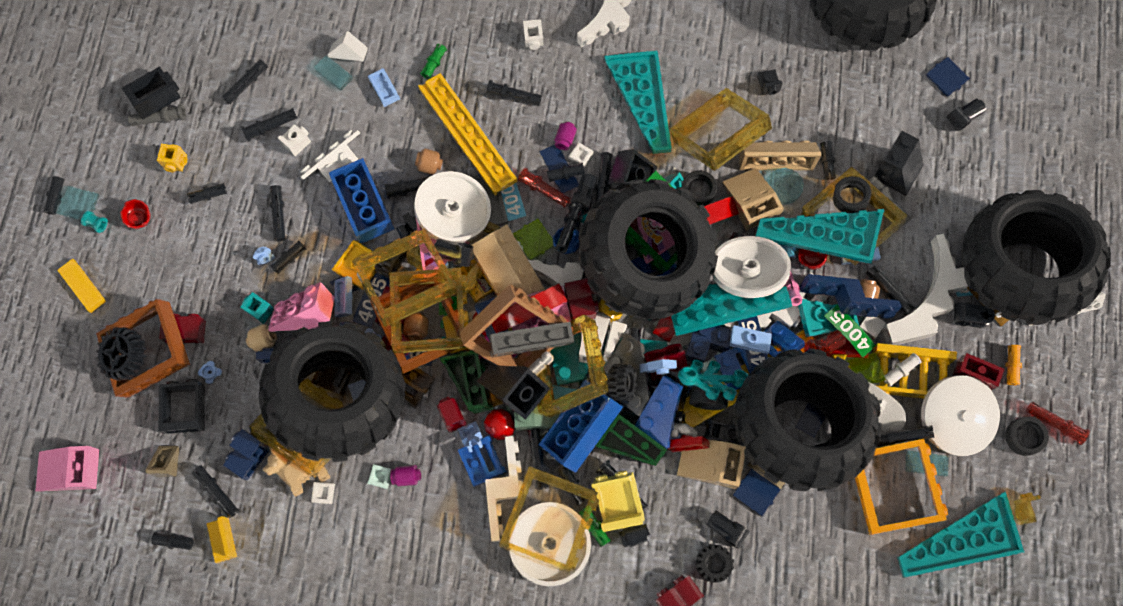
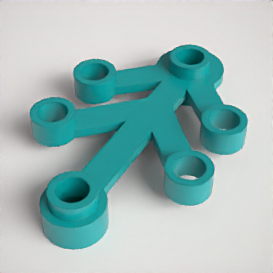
[678,360,749,400]

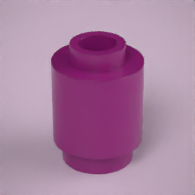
[554,122,577,150]
[390,465,421,487]

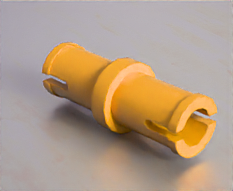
[1005,345,1022,386]

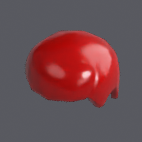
[120,199,151,230]
[798,249,828,270]
[484,409,515,441]

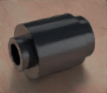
[618,524,650,548]

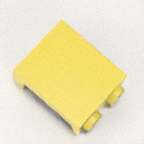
[591,470,645,532]

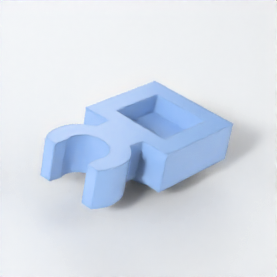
[639,359,677,374]
[458,421,483,452]

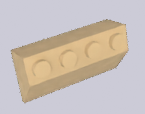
[739,141,821,171]
[472,225,545,296]

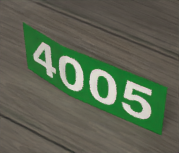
[824,304,876,358]

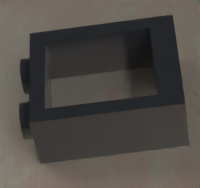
[121,66,181,120]
[158,379,205,434]

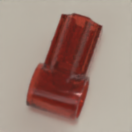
[804,330,846,357]

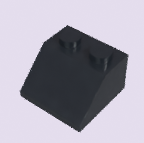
[608,149,658,188]

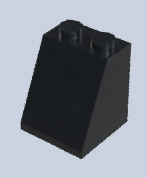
[874,131,924,196]
[477,365,551,420]

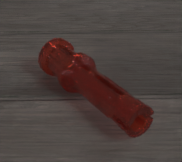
[517,167,571,208]
[1026,401,1090,445]

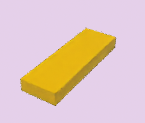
[58,259,106,313]

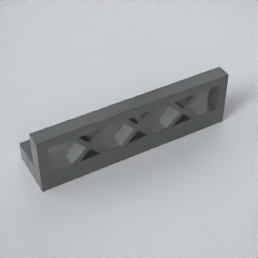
[489,322,574,358]

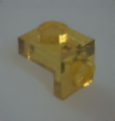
[1014,492,1041,525]

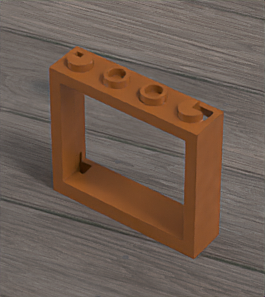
[370,273,465,374]
[96,299,190,398]

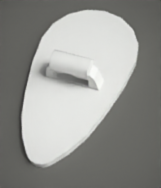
[868,382,906,432]

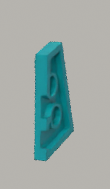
[798,299,859,337]

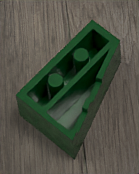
[440,350,494,414]
[595,414,667,466]

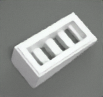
[601,321,627,364]

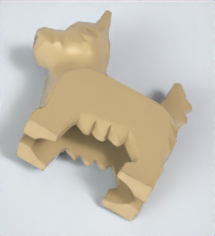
[263,446,330,497]

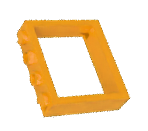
[855,439,948,535]

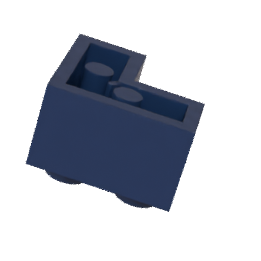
[685,326,731,363]
[223,429,270,481]

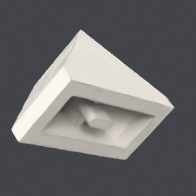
[328,31,367,61]

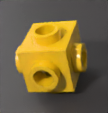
[157,144,187,173]

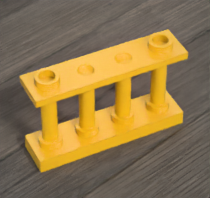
[872,343,957,399]

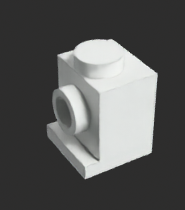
[523,19,543,50]
[278,125,311,156]

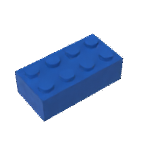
[328,158,395,244]
[539,380,623,473]

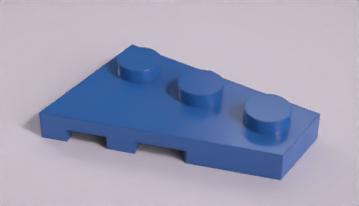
[635,375,683,449]

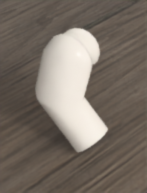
[671,423,698,438]

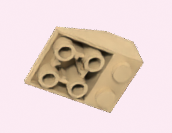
[722,168,784,230]
[677,440,746,489]

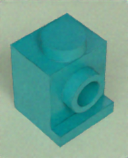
[241,292,274,324]

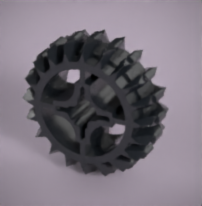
[95,327,147,381]

